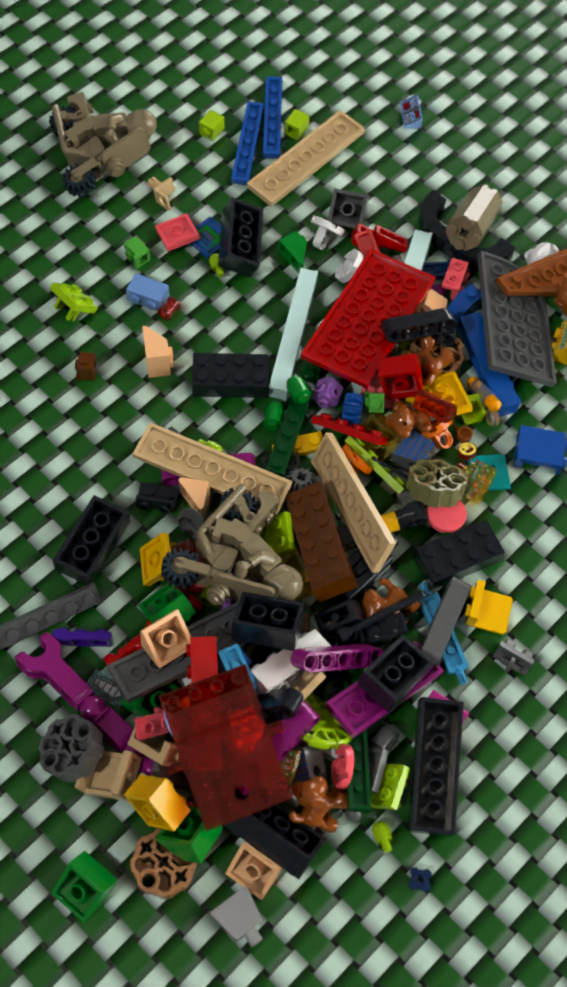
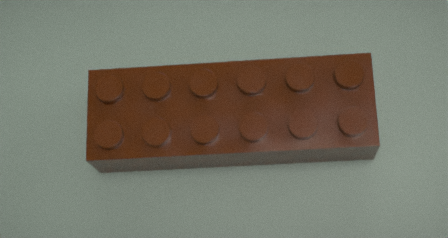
[285,481,358,602]

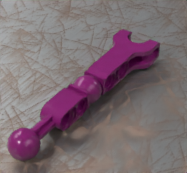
[14,632,154,776]

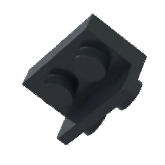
[135,482,179,513]

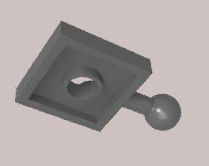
[344,748,389,822]

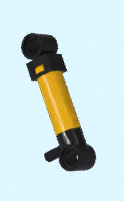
[339,501,429,551]

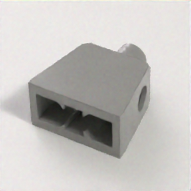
[210,886,263,947]

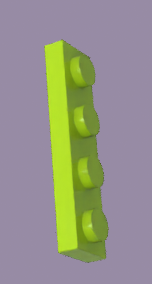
[345,436,408,495]

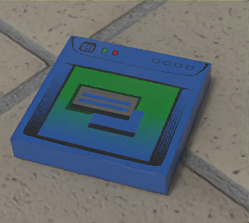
[190,216,221,260]

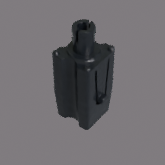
[336,534,399,603]

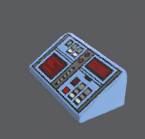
[400,95,422,129]

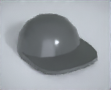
[177,508,204,539]

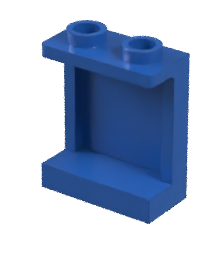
[513,425,567,474]

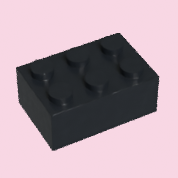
[232,592,304,651]
[357,635,435,712]

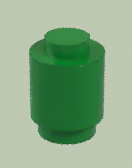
[286,375,311,404]
[263,402,285,431]

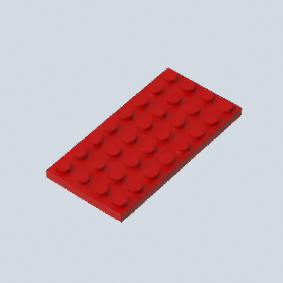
[301,249,436,389]

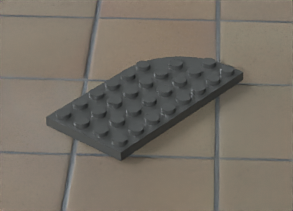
[477,251,557,387]

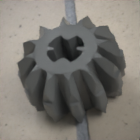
[286,467,317,493]

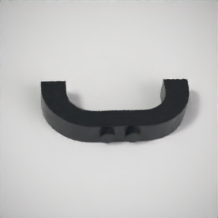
[419,190,515,271]

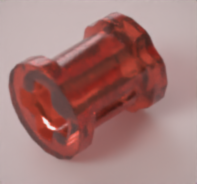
[157,296,181,321]

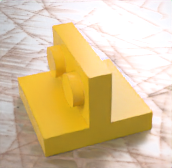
[140,533,177,586]

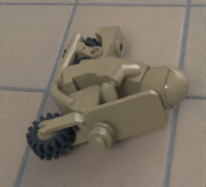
[49,92,157,197]
[161,484,303,605]

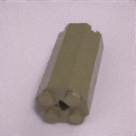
[445,184,503,251]

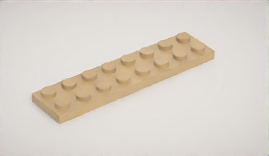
[247,110,365,207]
[133,422,293,516]
[311,432,396,572]

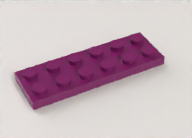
[325,641,444,739]

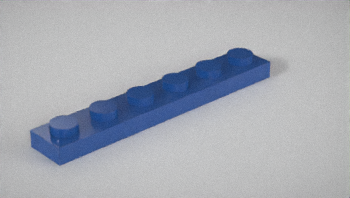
[263,76,283,159]
[231,101,264,185]

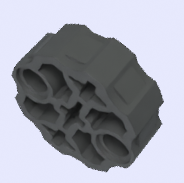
[38,714,105,783]

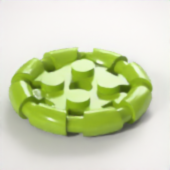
[300,694,351,750]

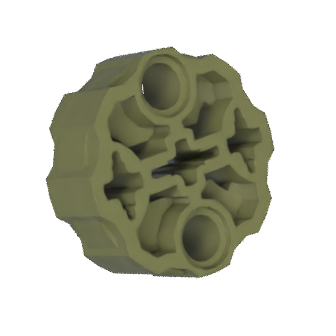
[406,459,467,508]

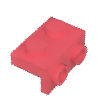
[442,258,470,302]

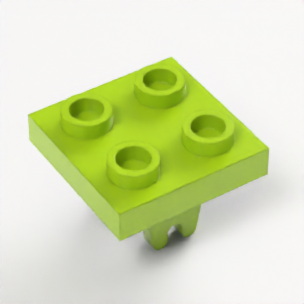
[49,282,98,321]
[260,511,297,557]
[371,764,410,810]

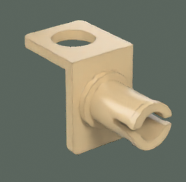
[147,177,175,211]

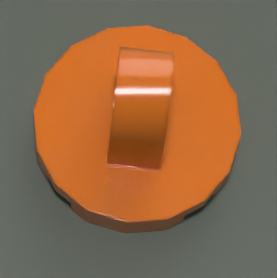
[417,413,453,449]
[341,444,373,475]

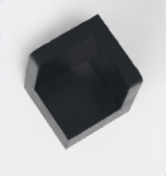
[313,670,346,701]

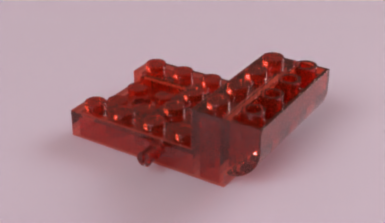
[159,664,293,832]

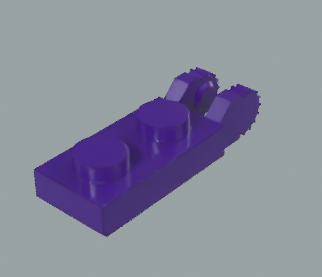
[52,628,113,647]

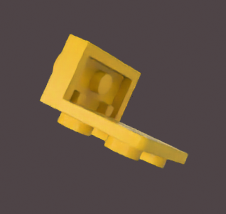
[464,580,513,635]

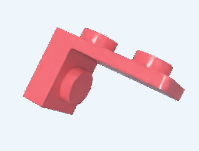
[135,706,170,740]

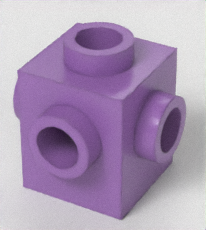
[312,377,343,408]

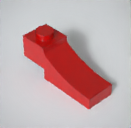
[351,223,408,253]

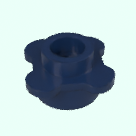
[408,867,432,892]

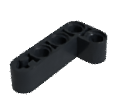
[381,308,457,348]
[219,684,304,724]

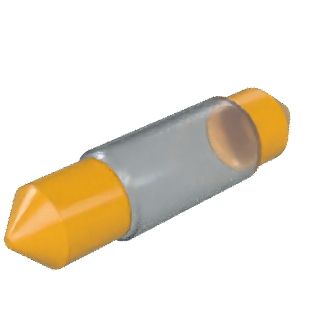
[467,376,502,412]

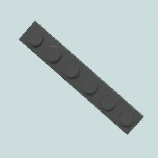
[0,582,102,650]

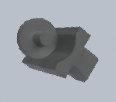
[493,639,535,676]

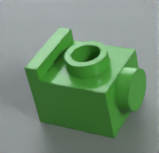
[123,236,150,269]
[364,391,385,413]

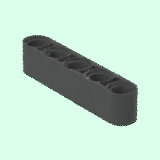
[419,576,471,668]

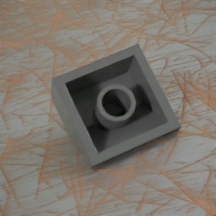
[327,188,369,229]

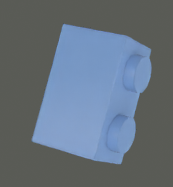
[126,273,169,312]

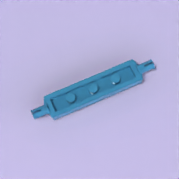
[419,581,468,685]

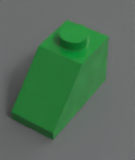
[278,231,307,273]

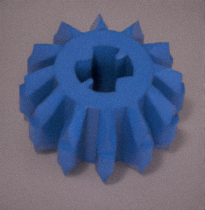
[342,392,364,425]

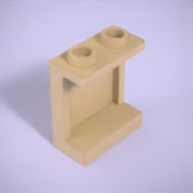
[128,727,195,771]
[75,750,142,801]

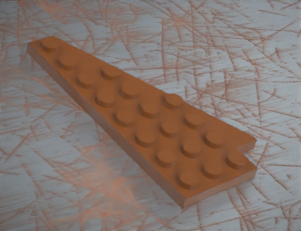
[495,249,567,296]

